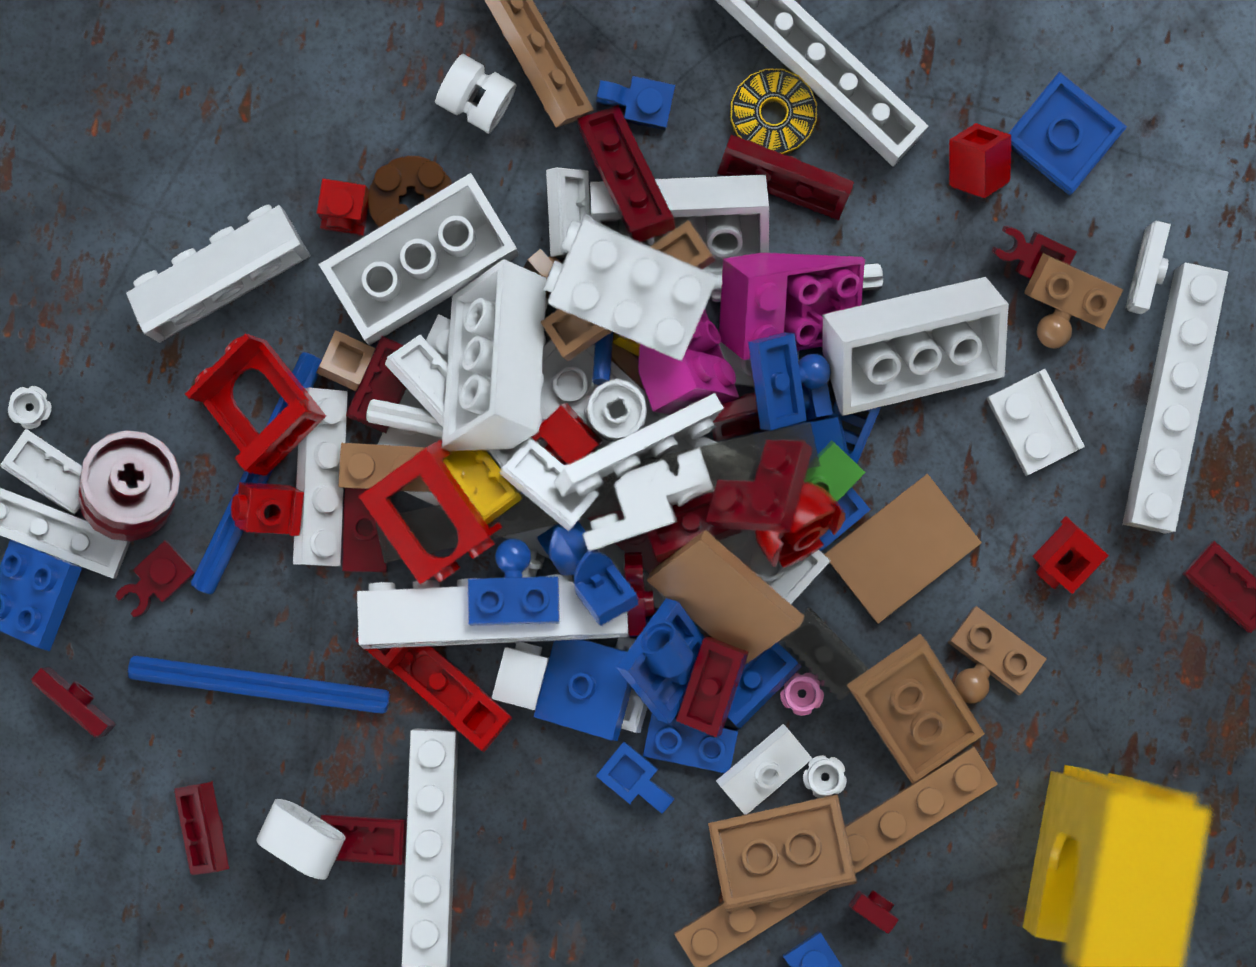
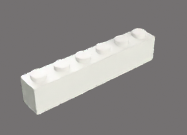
[716,0,928,167]
[1123,263,1228,534]
[357,574,629,649]
[402,729,459,967]

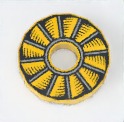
[730,69,817,155]

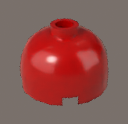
[755,482,845,568]

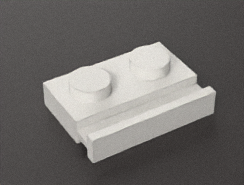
[986,369,1085,476]

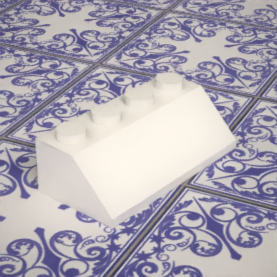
[319,173,519,346]
[590,175,769,276]
[126,205,310,343]
[442,259,547,451]
[823,277,1008,416]

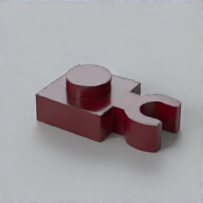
[992,226,1077,279]
[115,540,196,617]
[624,552,654,636]

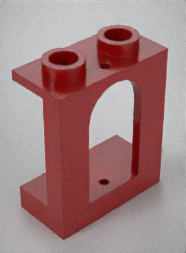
[185,333,326,476]
[359,439,503,585]

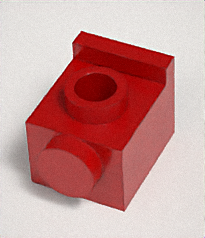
[317,178,369,236]
[530,403,603,465]
[231,482,304,536]
[1032,516,1109,594]

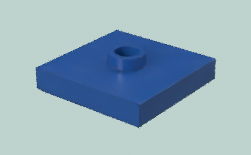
[1008,72,1127,196]
[534,639,632,741]

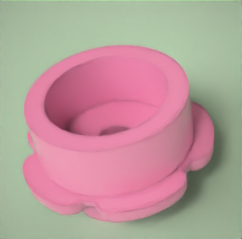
[780,673,824,716]

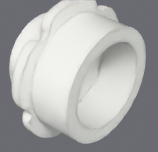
[8,386,51,429]
[803,755,847,798]

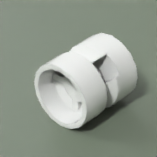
[435,54,517,134]
[588,380,647,442]

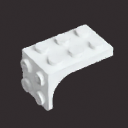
[544,214,718,361]

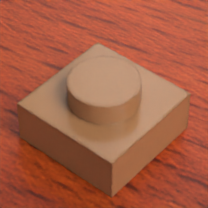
[316,330,376,391]

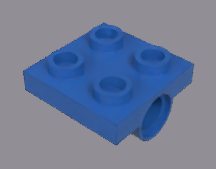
[0,539,82,651]
[616,598,705,724]

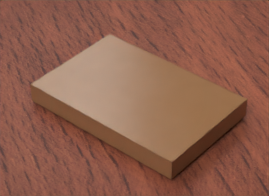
[824,474,982,624]
[646,530,804,665]
[847,634,985,784]
[708,795,857,912]

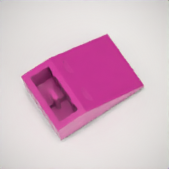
[719,253,865,360]
[638,308,739,415]

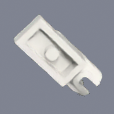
[583,448,713,551]

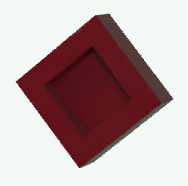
[849,890,899,934]

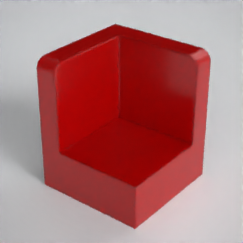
[949,123,1011,198]

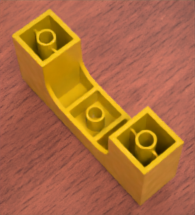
[1023,765,1210,967]

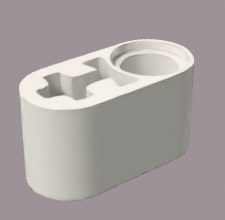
[256,799,345,879]

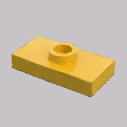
[443,450,522,525]

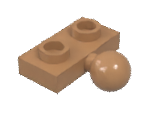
[1024,253,1123,349]
[947,606,1047,703]

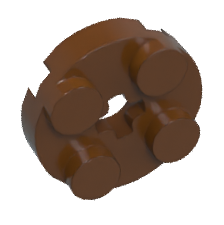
[368,156,452,228]

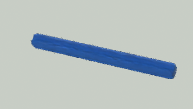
[191,352,321,594]
[128,656,390,714]

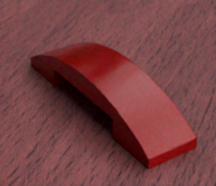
[355,638,512,752]

